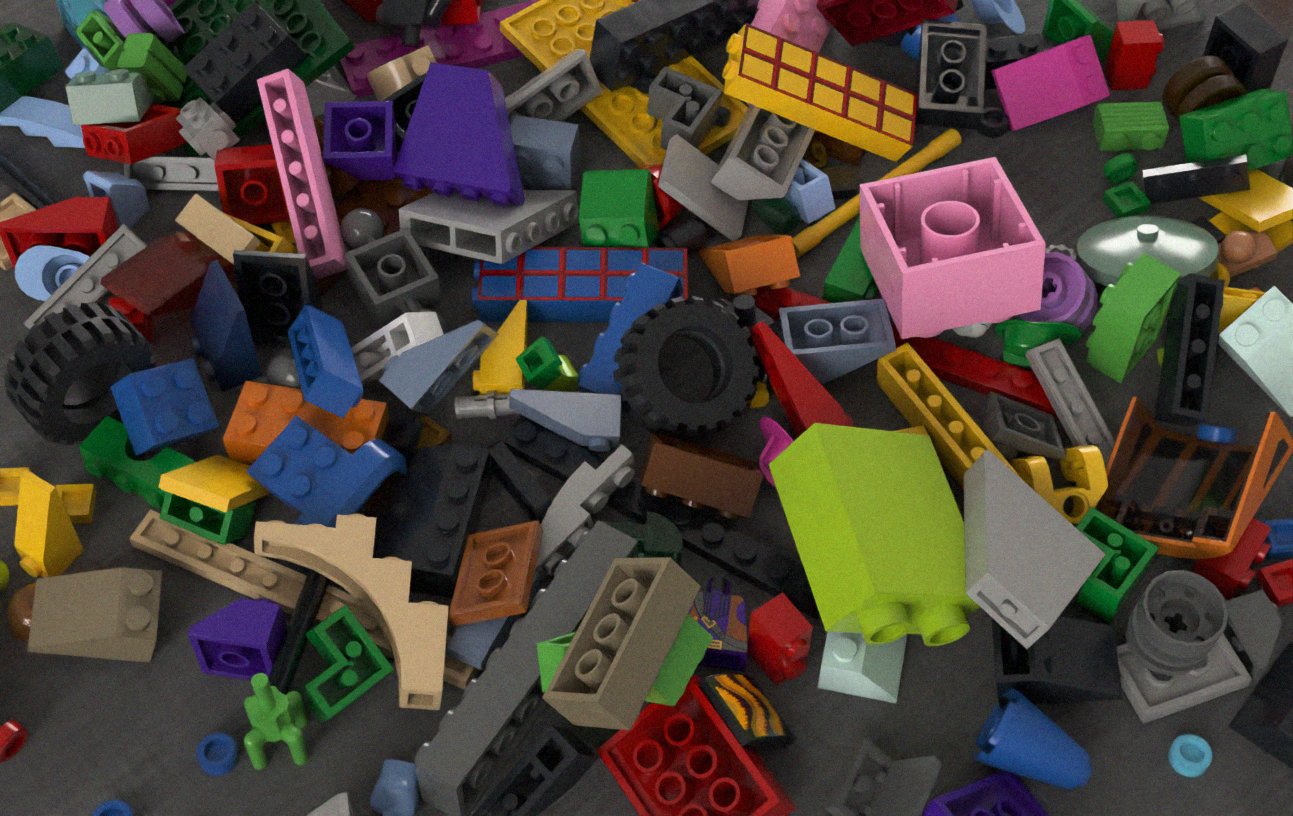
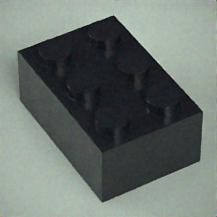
[183,1,307,123]

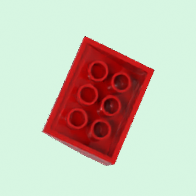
[596,675,797,816]

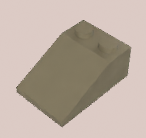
[27,567,162,663]

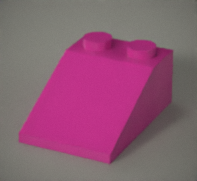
[991,35,1110,132]

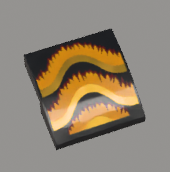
[698,673,797,753]

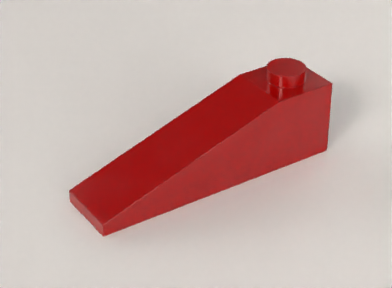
[749,321,855,439]

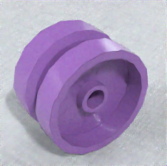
[103,0,185,43]
[1019,252,1099,332]

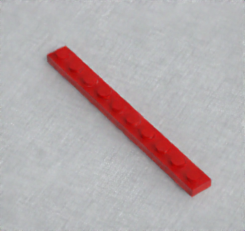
[735,285,1059,420]

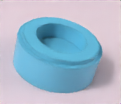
[1168,734,1212,777]

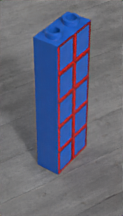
[472,247,688,322]

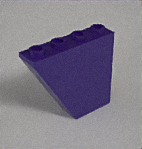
[393,62,525,207]

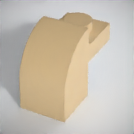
[366,45,436,101]

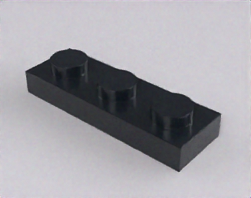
[1143,155,1250,204]

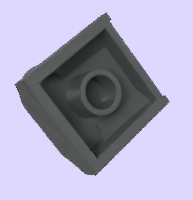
[979,391,1066,461]

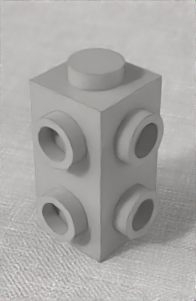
[175,97,240,161]

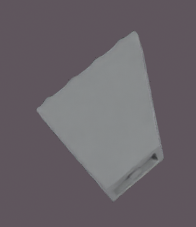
[399,190,579,264]
[964,449,1106,649]

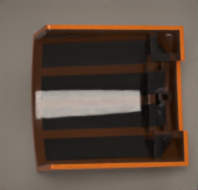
[1094,397,1293,559]

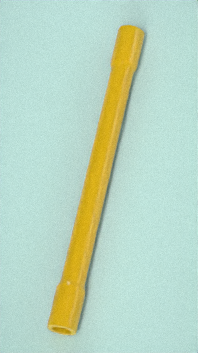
[792,128,962,258]

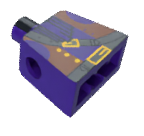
[688,577,748,672]

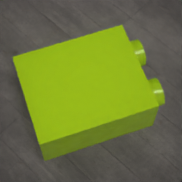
[768,423,980,646]

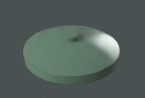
[1076,216,1219,286]

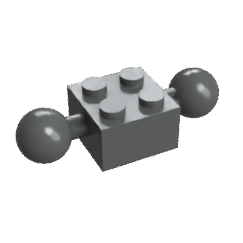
[340,208,447,334]

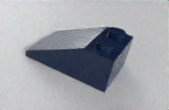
[189,260,262,392]

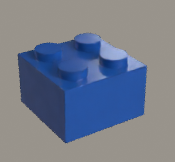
[110,358,219,456]

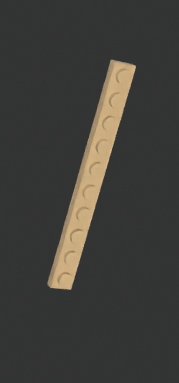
[129,509,479,690]

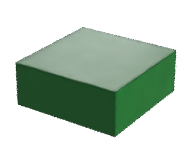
[1102,180,1151,218]

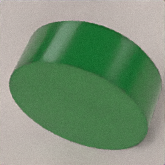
[1103,153,1138,183]

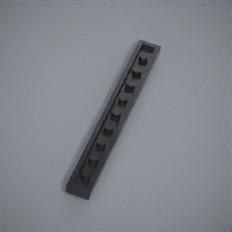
[501,415,820,620]

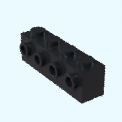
[1155,273,1225,427]

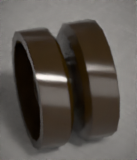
[1162,56,1248,127]

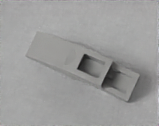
[535,445,636,582]

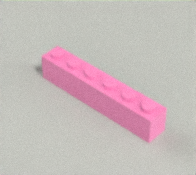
[257,69,346,279]

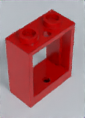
[81,104,188,164]

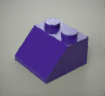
[323,101,396,180]
[187,598,287,680]

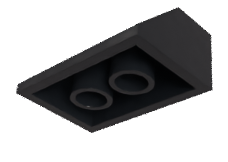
[1229,642,1293,769]

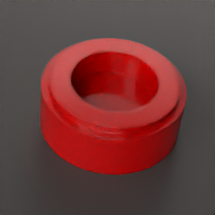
[0,720,28,762]

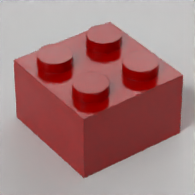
[214,144,291,225]

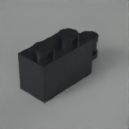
[984,33,1061,90]

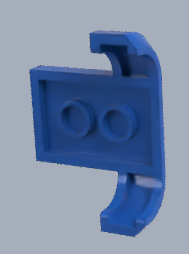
[246,416,407,573]

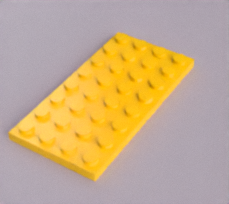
[500,0,748,167]

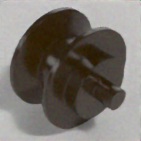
[802,137,828,169]

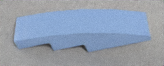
[0,96,85,148]

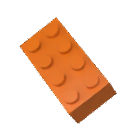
[223,381,390,466]

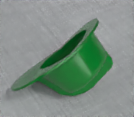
[994,320,1082,367]

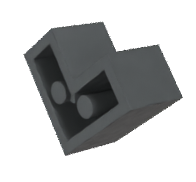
[647,66,723,150]

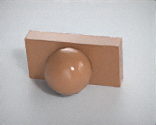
[1218,229,1278,278]

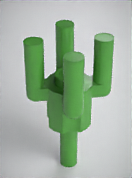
[244,673,309,770]

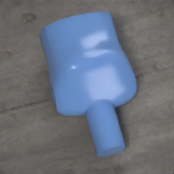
[370,759,420,816]

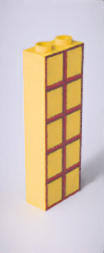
[722,23,918,162]

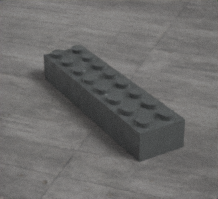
[414,520,638,816]

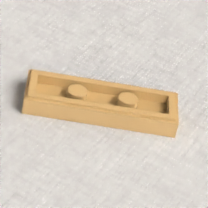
[175,193,261,265]

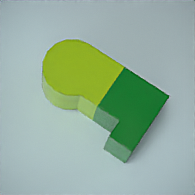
[515,336,579,392]

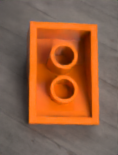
[699,234,800,296]

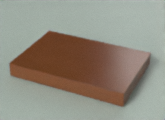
[448,521,543,627]

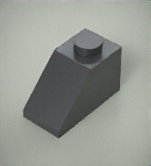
[1223,590,1282,687]

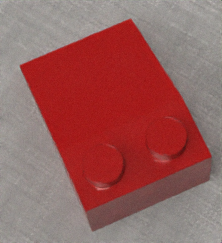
[0,197,119,270]

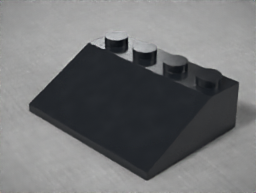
[364,443,492,598]

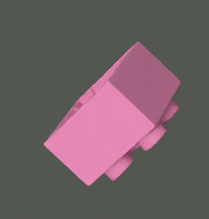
[860,157,1046,339]

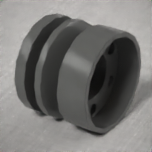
[1125,570,1228,676]

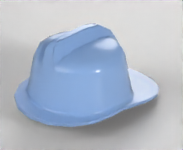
[971,0,1025,35]
[15,245,90,301]

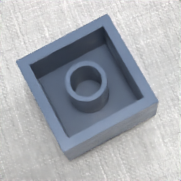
[510,115,580,191]

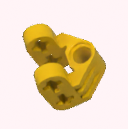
[1008,445,1108,523]

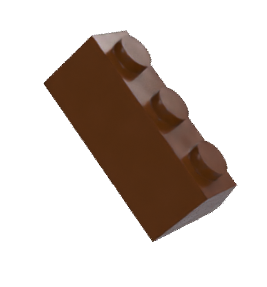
[640,430,764,520]

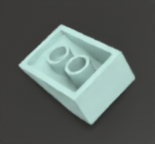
[1218,286,1293,417]

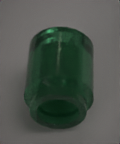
[752,196,801,235]

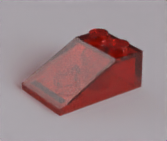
[100,232,233,317]

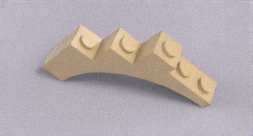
[254,514,449,710]

